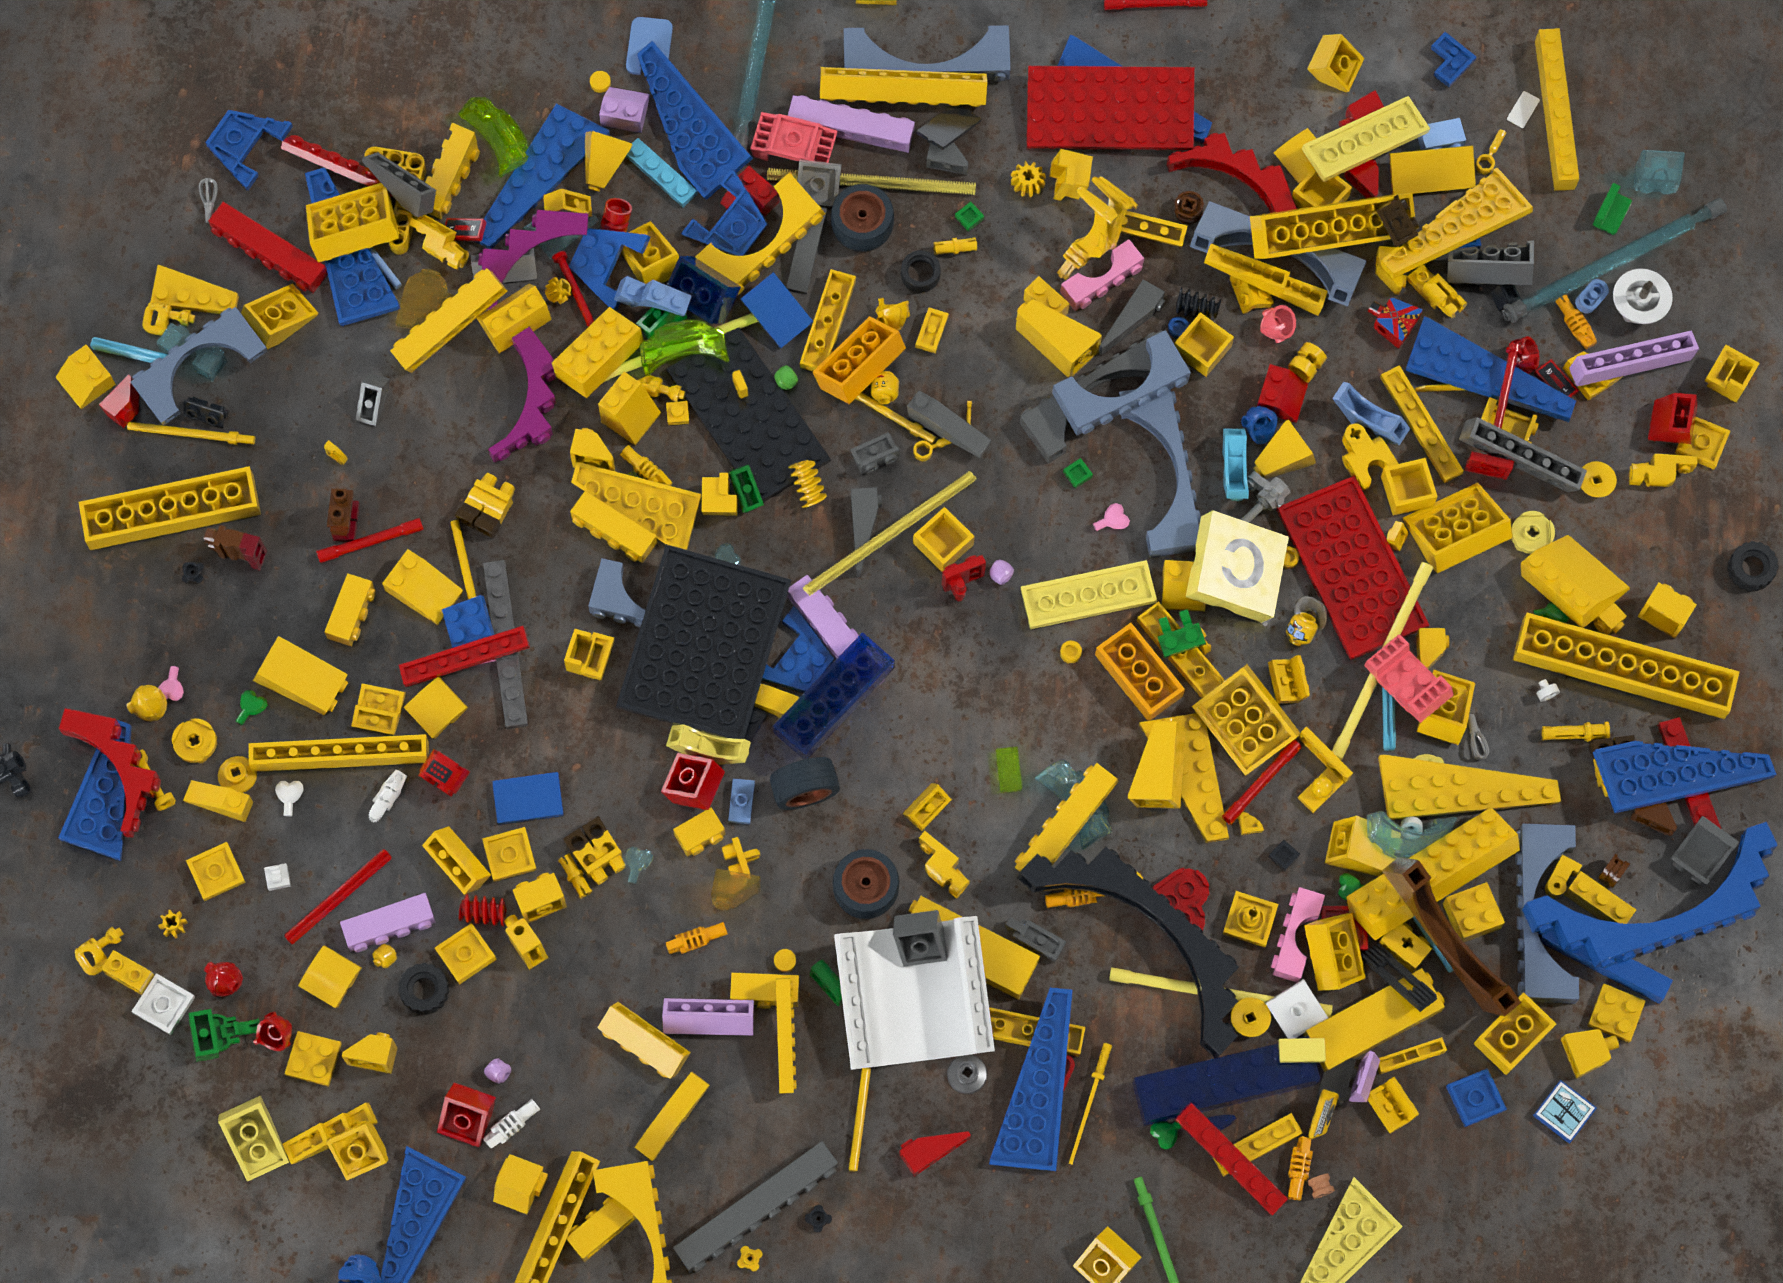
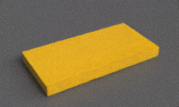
[1389,145,1476,195]

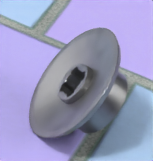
[1294,596,1327,633]
[947,1055,987,1094]

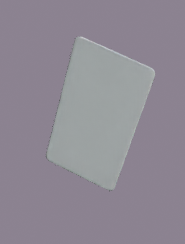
[1507,91,1540,128]

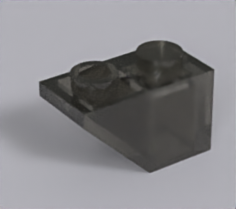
[1316,1058,1358,1106]

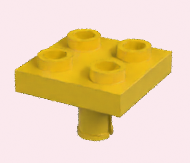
[1223,891,1279,947]

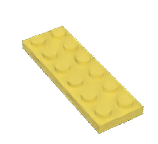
[1302,96,1430,182]
[1020,560,1157,629]

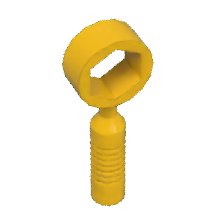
[1475,129,1506,175]
[913,438,952,461]

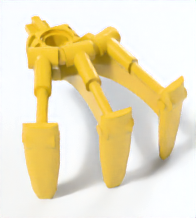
[1057,176,1138,280]

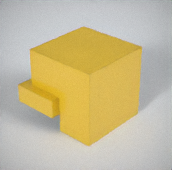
[1049,149,1093,201]
[1705,345,1759,403]
[702,473,738,516]
[564,629,614,680]
[493,1154,548,1214]

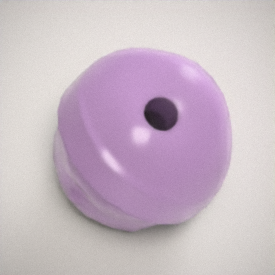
[990,560,1014,585]
[484,1058,511,1084]

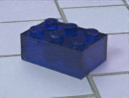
[667,256,741,324]

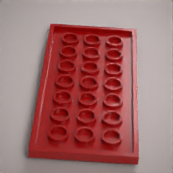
[1027,66,1195,150]
[1276,475,1429,660]

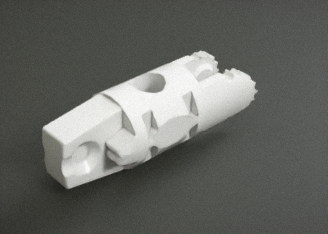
[368,770,407,823]

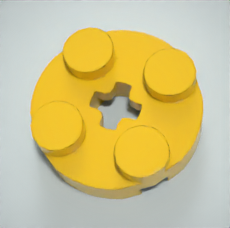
[172,718,217,763]

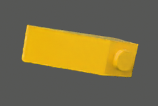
[183,780,253,822]

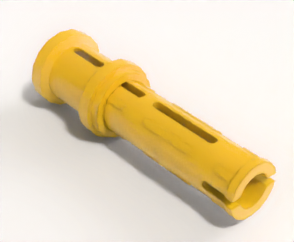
[1542,722,1610,742]

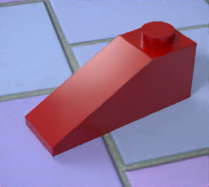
[899,1131,971,1177]

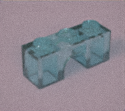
[157,323,227,382]

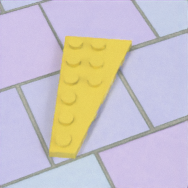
[1300,1177,1403,1283]

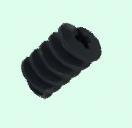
[1175,287,1222,321]

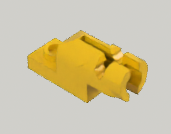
[409,215,469,270]
[1406,265,1467,318]
[1629,454,1697,487]
[919,831,970,899]

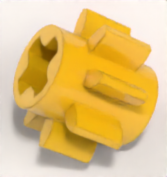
[545,277,571,304]
[158,910,188,939]

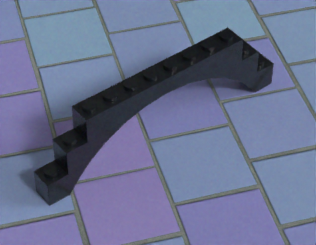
[1017,847,1239,1060]

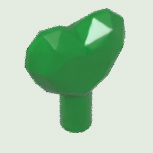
[1533,602,1570,623]
[235,690,268,726]
[1338,873,1365,900]
[1150,1121,1182,1150]

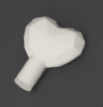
[275,781,303,817]

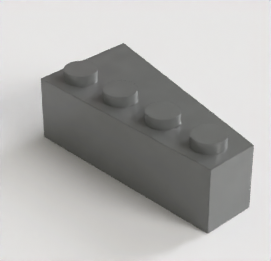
[1447,240,1534,286]

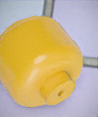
[372,944,397,968]

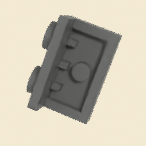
[850,432,900,474]

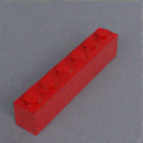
[208,202,328,293]

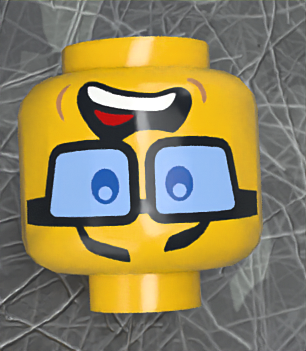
[1286,612,1318,646]

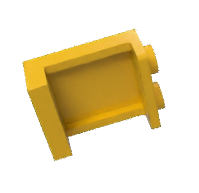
[1481,397,1539,443]

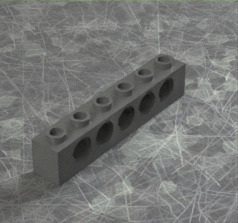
[1459,417,1587,493]

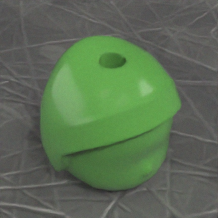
[774,365,798,390]

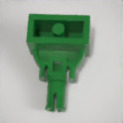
[188,1009,260,1062]

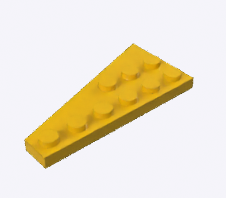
[571,462,702,550]
[1139,713,1229,843]

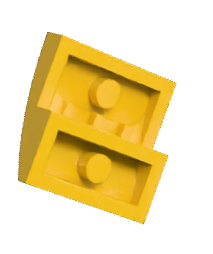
[1273,128,1317,184]
[404,677,468,739]
[351,683,406,735]
[298,945,362,1008]

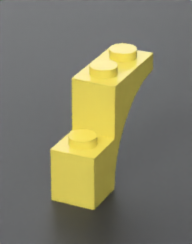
[666,725,751,765]

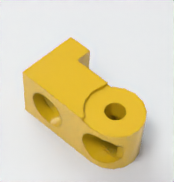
[1545,855,1582,899]

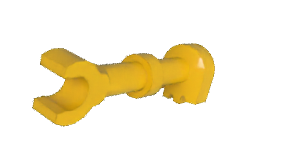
[136,749,176,811]

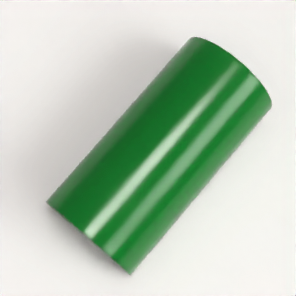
[728,465,764,513]
[810,959,843,1007]

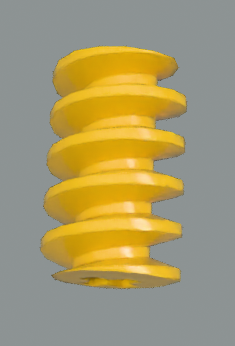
[788,460,827,508]

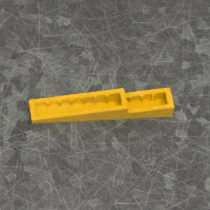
[1204,244,1327,316]

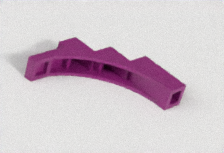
[478,210,589,310]
[488,327,556,463]

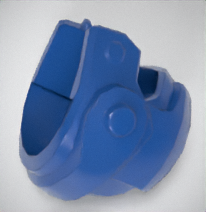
[338,1254,381,1283]

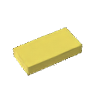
[1279,1038,1326,1063]

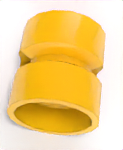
[1287,342,1327,383]

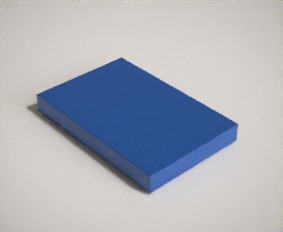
[740,272,813,349]
[492,772,564,825]

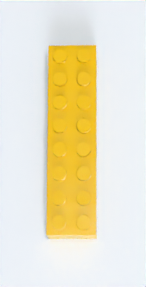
[1250,193,1415,259]
[79,466,261,550]
[1346,807,1520,940]

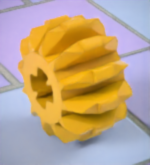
[1011,161,1046,197]

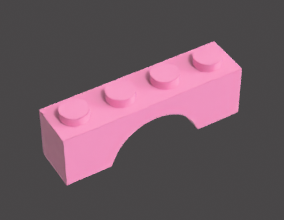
[1060,240,1144,311]
[1271,887,1325,983]

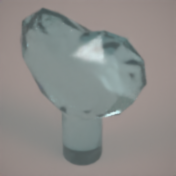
[715,543,741,565]
[625,846,653,884]

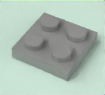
[797,160,841,206]

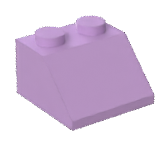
[599,87,650,133]

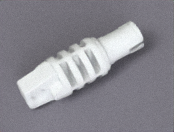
[483,1099,540,1148]

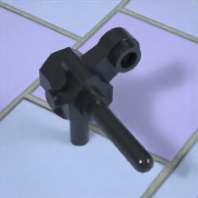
[0,743,31,797]

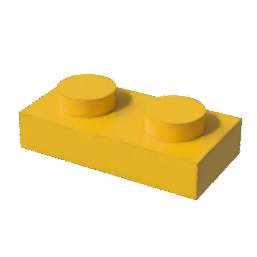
[915,307,949,354]

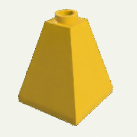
[585,131,632,192]
[1253,420,1316,479]

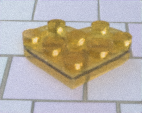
[395,269,454,329]

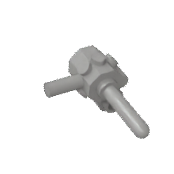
[1240,471,1290,523]

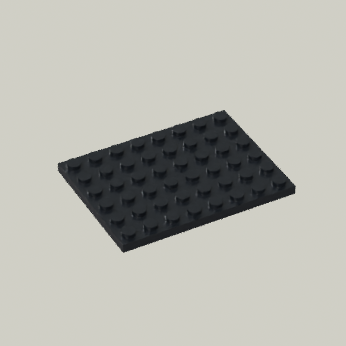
[616,544,791,739]

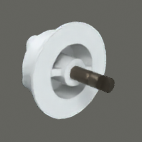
[1613,269,1672,324]

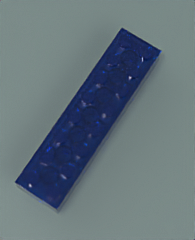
[1132,1036,1321,1126]

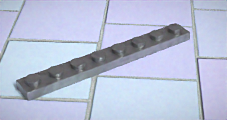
[483,560,528,729]

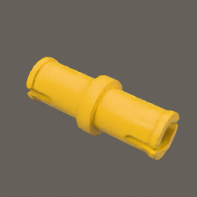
[933,237,977,255]
[558,853,593,899]

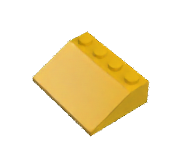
[306,183,399,263]
[1403,482,1513,573]
[1521,535,1630,628]
[1192,664,1300,776]

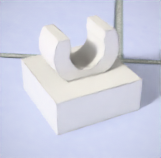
[264,863,291,891]

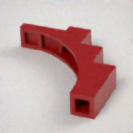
[1166,132,1297,213]
[59,708,161,838]

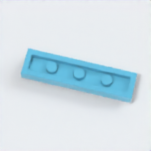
[625,138,698,207]

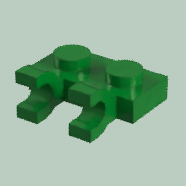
[1158,609,1206,658]

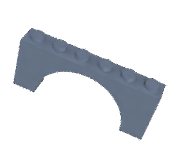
[131,307,268,426]
[1052,330,1191,435]
[588,558,646,627]

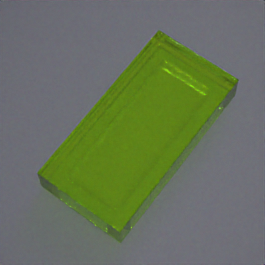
[995,747,1022,793]

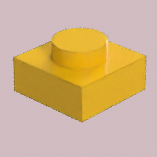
[666,401,689,426]
[1387,521,1409,551]

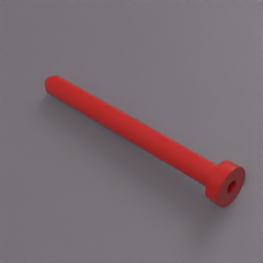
[552,251,594,327]

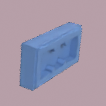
[728,779,755,825]

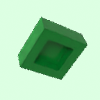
[955,201,984,232]
[1063,458,1093,489]

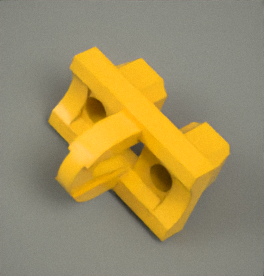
[722,837,761,881]

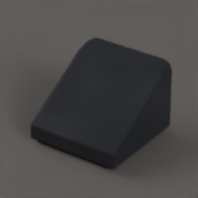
[1490,284,1522,310]

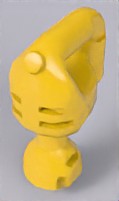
[142,302,195,336]
[637,375,685,402]
[74,926,124,976]

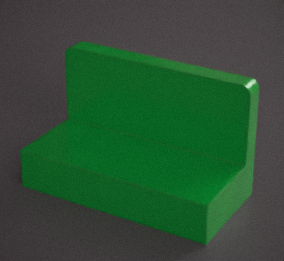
[1592,183,1632,235]

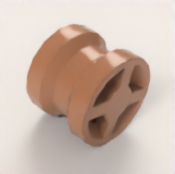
[1307,1173,1335,1199]

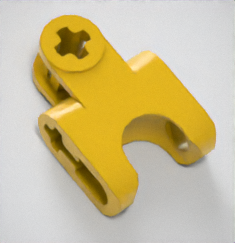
[1342,424,1398,491]

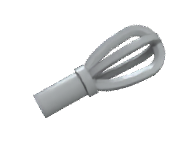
[199,178,218,223]
[1468,714,1489,760]

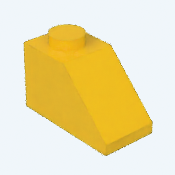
[543,189,592,218]
[1416,628,1449,670]

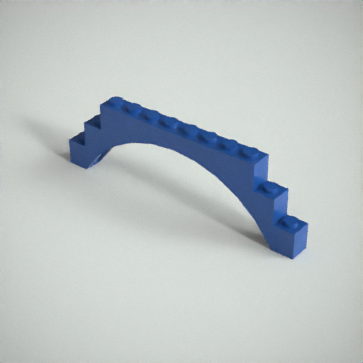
[1522,822,1778,968]

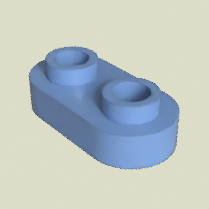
[1575,279,1609,314]

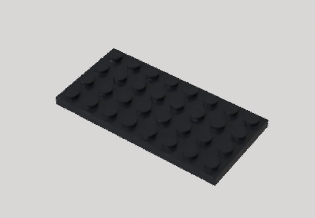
[667,328,831,503]

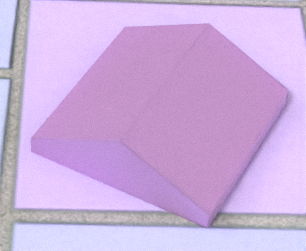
[1348,1051,1380,1102]

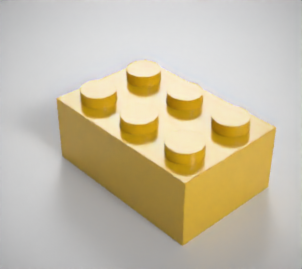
[1474,992,1556,1075]

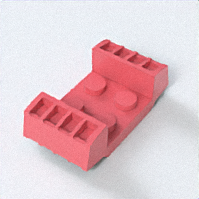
[750,112,838,163]
[1364,634,1453,723]

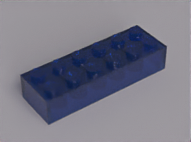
[773,632,895,760]

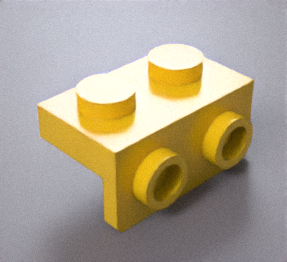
[1230,276,1274,314]
[1268,655,1310,704]
[1368,1077,1419,1133]

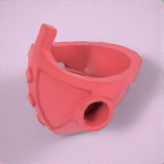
[1260,305,1296,343]

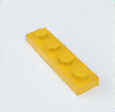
[1213,1113,1303,1177]

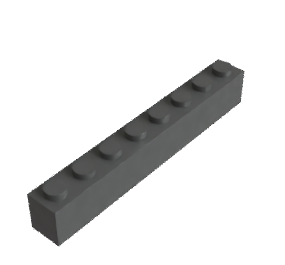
[673,1141,838,1273]

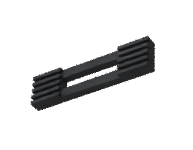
[1361,942,1437,1012]

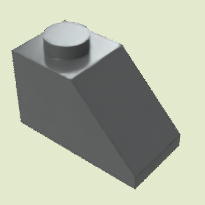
[926,142,968,175]
[356,373,390,426]

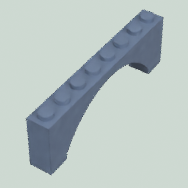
[844,25,1010,82]
[1190,201,1366,307]
[1118,389,1201,558]
[1515,824,1579,1004]

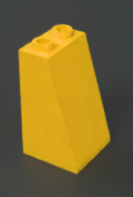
[1016,299,1102,378]
[253,636,348,715]
[1128,718,1185,809]

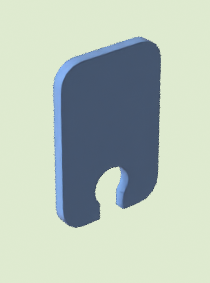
[626,17,673,75]

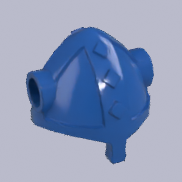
[1241,406,1277,444]

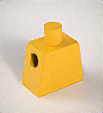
[504,915,548,970]
[1561,1029,1619,1079]

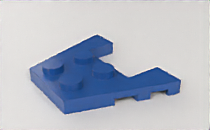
[205,110,293,191]
[681,169,769,256]
[569,228,651,311]
[762,606,834,694]

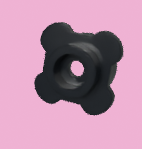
[182,562,204,583]
[805,1205,832,1233]

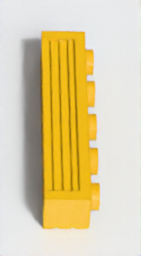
[1377,1037,1447,1075]

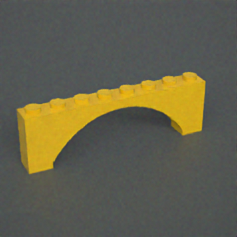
[593,1161,672,1283]

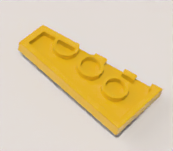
[151,265,239,314]

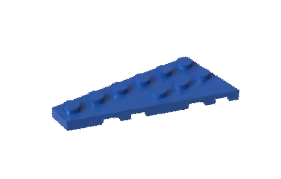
[58,720,132,861]
[381,1146,467,1283]

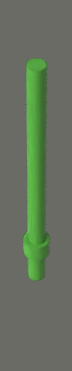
[1134,1177,1179,1283]

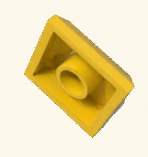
[326,1121,388,1180]

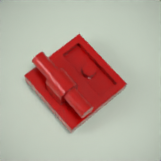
[942,555,986,602]

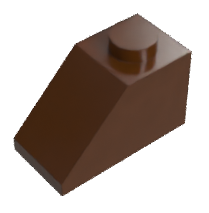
[1630,802,1677,836]

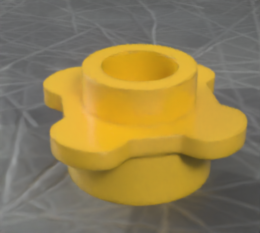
[737,1246,763,1271]

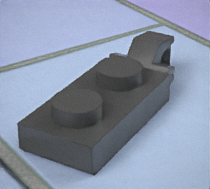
[1005,917,1066,962]

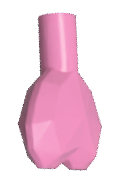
[1093,503,1130,531]
[158,666,184,701]

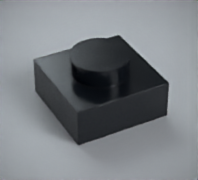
[1268,839,1300,871]

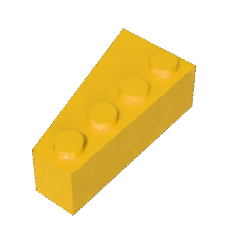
[425,123,480,219]

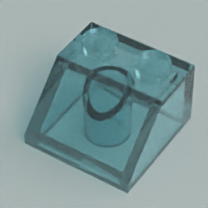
[1634,150,1685,194]

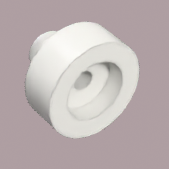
[1536,679,1560,702]
[1400,817,1423,839]

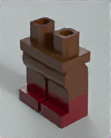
[327,488,360,542]
[204,525,267,570]

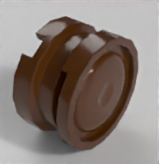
[1174,191,1204,224]
[1598,853,1630,888]

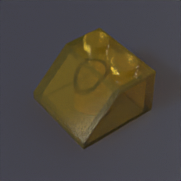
[711,868,761,910]

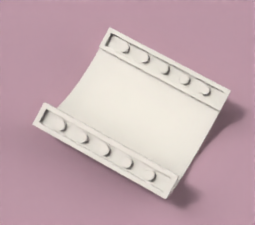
[834,916,995,1070]

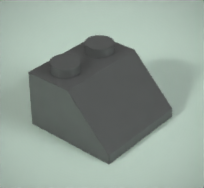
[893,910,947,967]

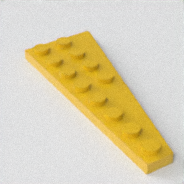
[1381,168,1533,279]
[1378,755,1561,820]

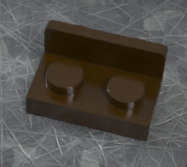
[1376,195,1420,247]

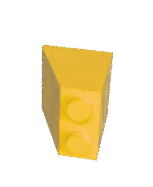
[598,372,661,446]
[1325,816,1401,877]

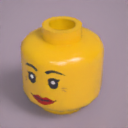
[871,371,899,404]

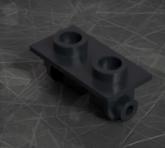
[183,396,229,429]

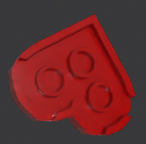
[1153,868,1209,931]

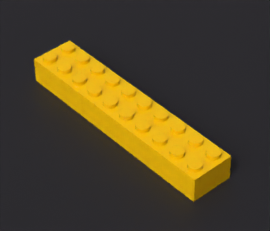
[1512,613,1739,719]

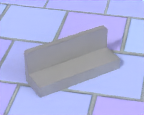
[471,248,537,283]

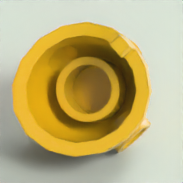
[875,298,910,331]
[127,685,167,722]

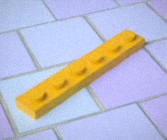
[1380,365,1464,483]

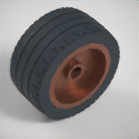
[831,184,894,252]
[770,757,840,810]
[833,849,899,919]

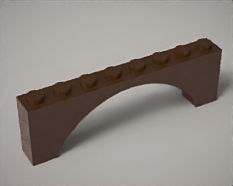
[1382,857,1521,1017]

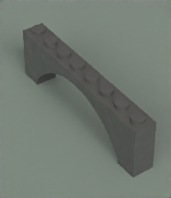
[1020,330,1190,464]

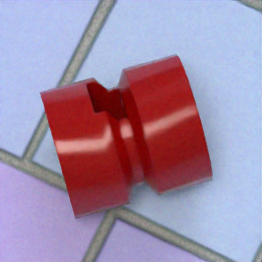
[600,198,632,232]

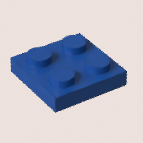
[442,595,495,648]

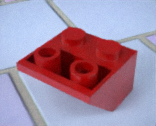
[1648,393,1698,444]

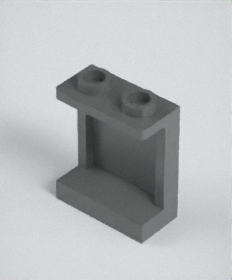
[1671,816,1739,885]

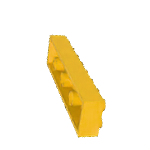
[800,269,856,371]
[1137,601,1225,699]
[776,978,797,1093]
[989,1007,1085,1057]

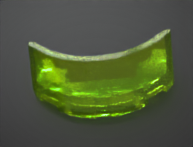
[458,97,529,178]
[640,320,730,376]

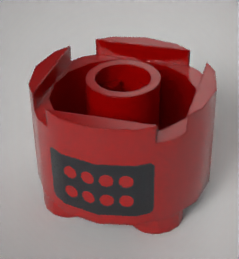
[418,749,470,797]

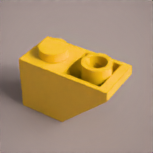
[1375,246,1407,295]

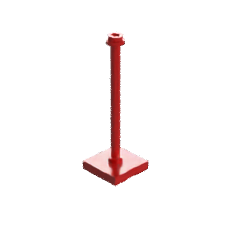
[1464,343,1522,480]

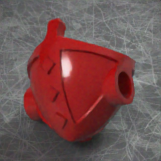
[1506,336,1540,373]
[204,962,243,997]
[253,1011,292,1051]

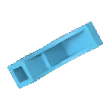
[1222,429,1249,501]

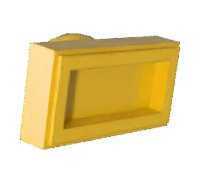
[1298,767,1344,814]

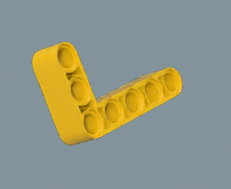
[365,147,426,255]

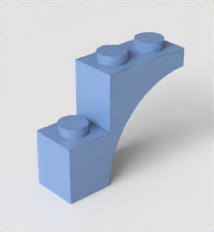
[614,276,691,317]
[1332,382,1410,445]

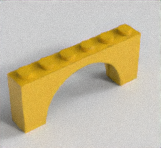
[695,173,826,298]

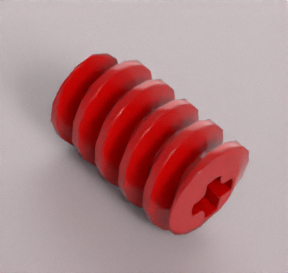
[459,894,507,927]

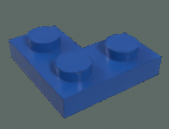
[1431,32,1476,88]

